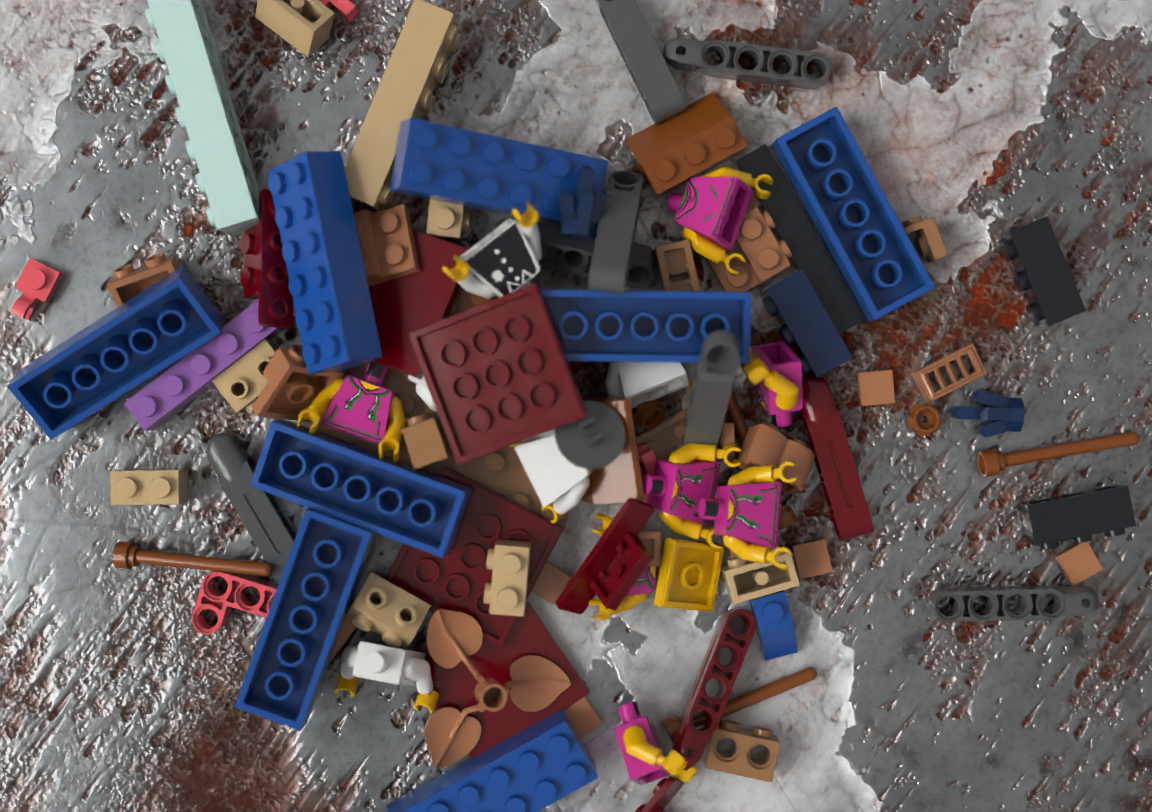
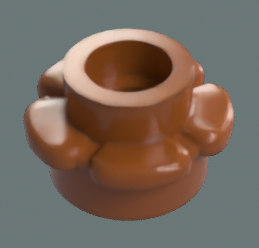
[632,399,664,429]
[907,403,941,436]

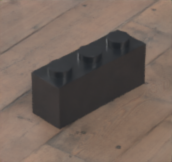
[1001,217,1086,328]
[1019,484,1136,550]

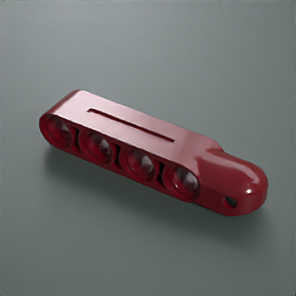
[800,377,874,542]
[671,609,756,770]

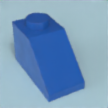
[749,590,798,661]

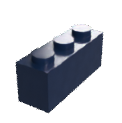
[762,269,853,378]

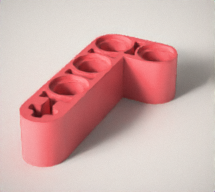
[192,571,278,635]

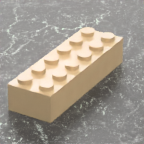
[344,0,462,212]

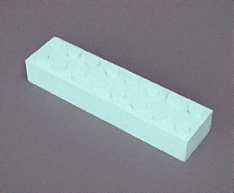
[145,0,260,236]

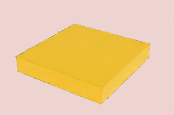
[653,537,725,612]

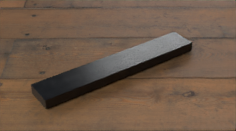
[735,144,867,334]

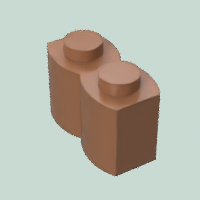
[737,423,815,494]

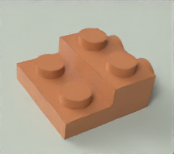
[353,204,420,286]
[704,207,792,292]
[107,253,180,307]
[252,344,345,422]

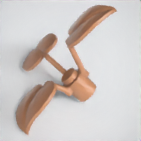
[424,609,571,768]

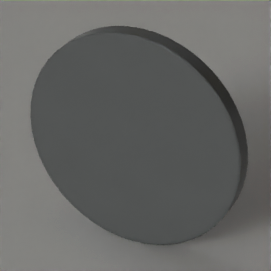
[555,401,625,469]

